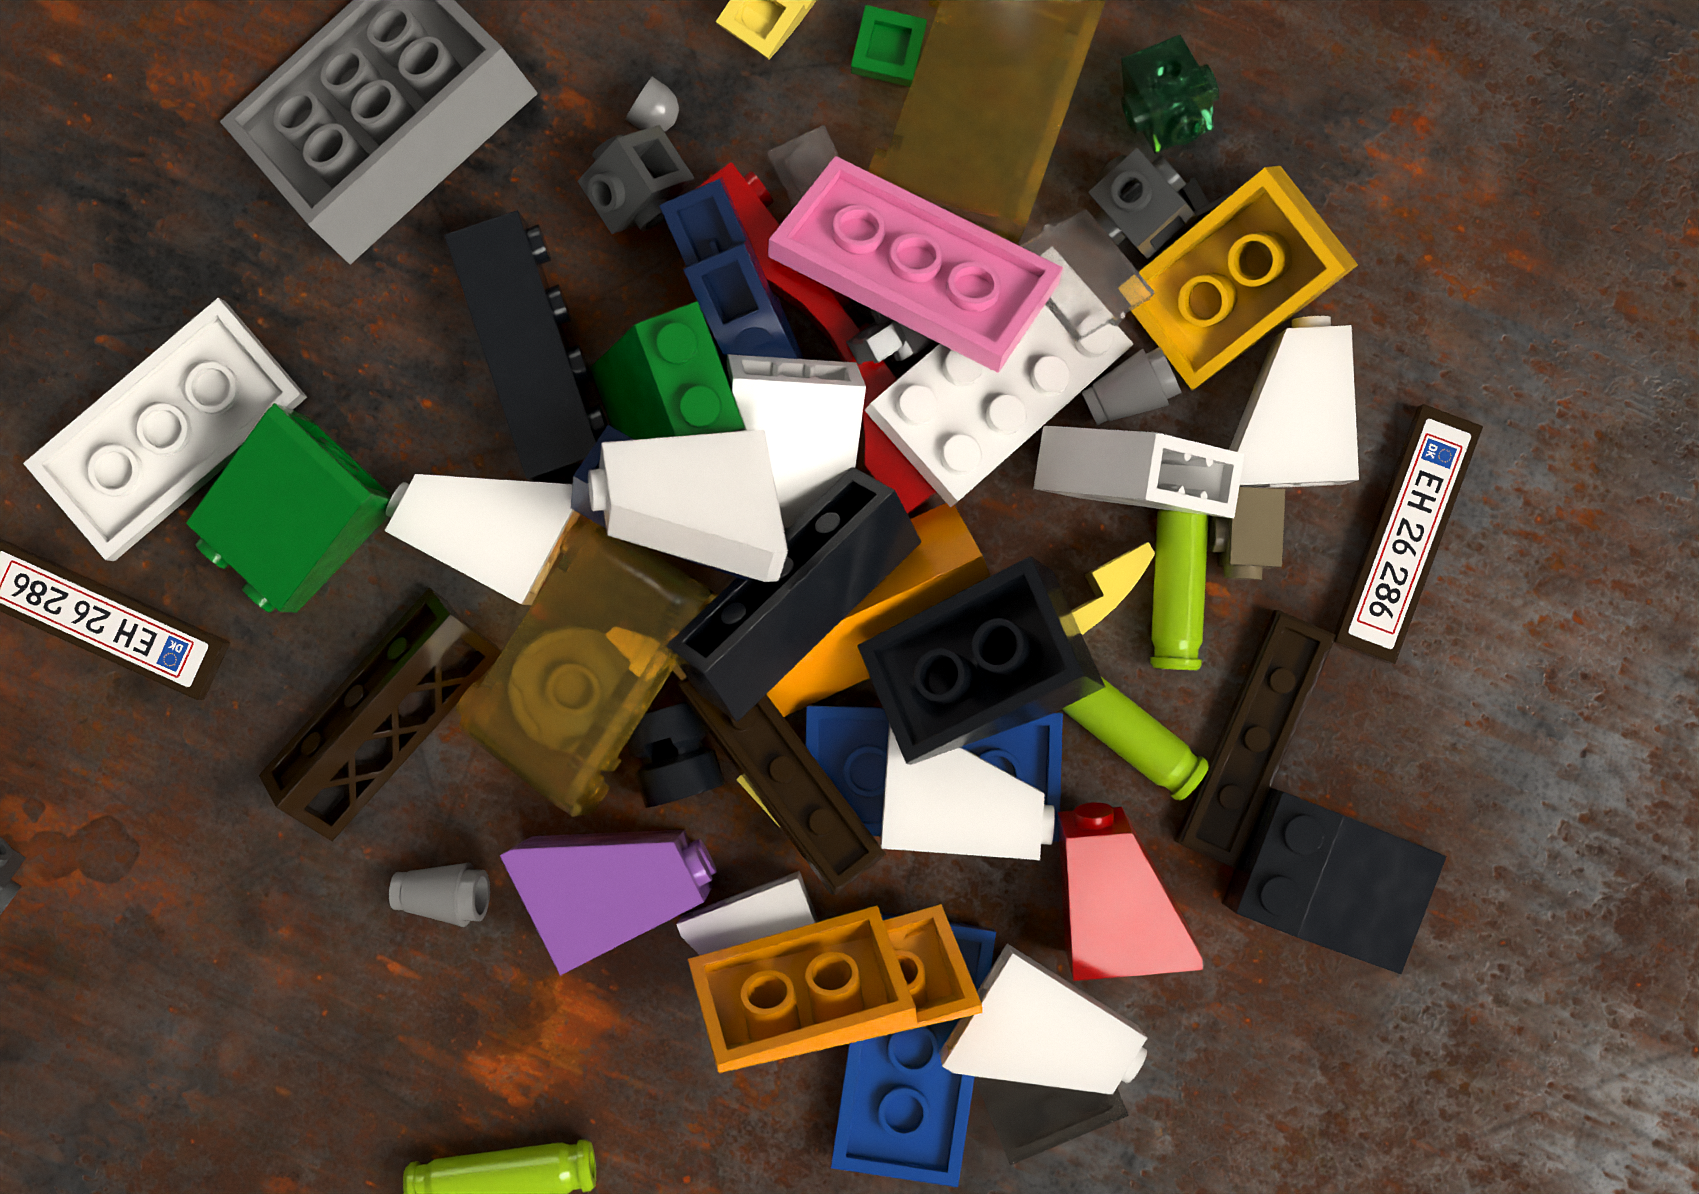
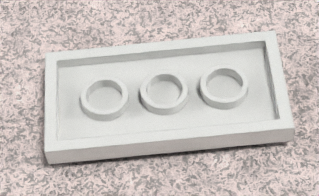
[864,250,1134,508]
[23,298,307,561]

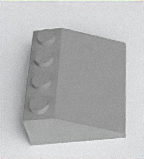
[220,0,538,265]

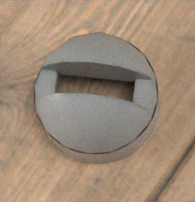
[625,76,679,132]

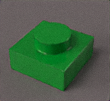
[851,5,927,88]

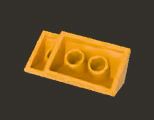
[767,503,990,717]
[688,904,983,1073]

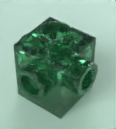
[1121,35,1220,154]

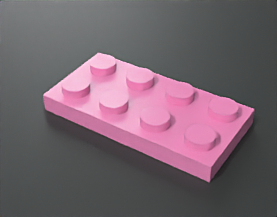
[768,156,1063,373]

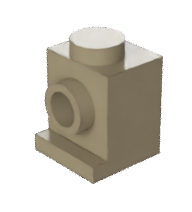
[1209,487,1285,580]

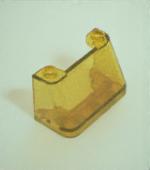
[868,0,1106,245]
[456,520,720,816]

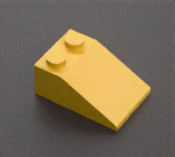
[1116,166,1358,390]

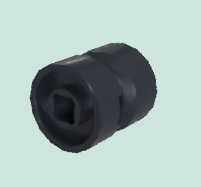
[620,702,725,808]

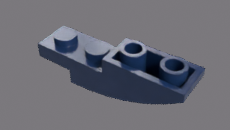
[659,178,804,361]

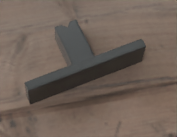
[1180,177,1239,226]

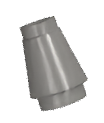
[1081,347,1182,425]
[389,863,490,927]

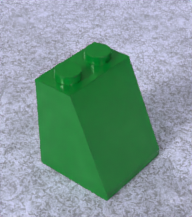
[590,301,747,440]
[186,403,392,613]

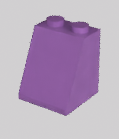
[500,830,717,975]

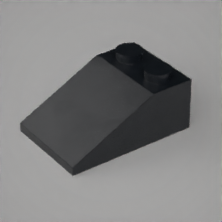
[857,556,1105,765]
[1222,787,1447,974]

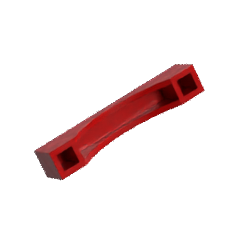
[695,162,937,515]

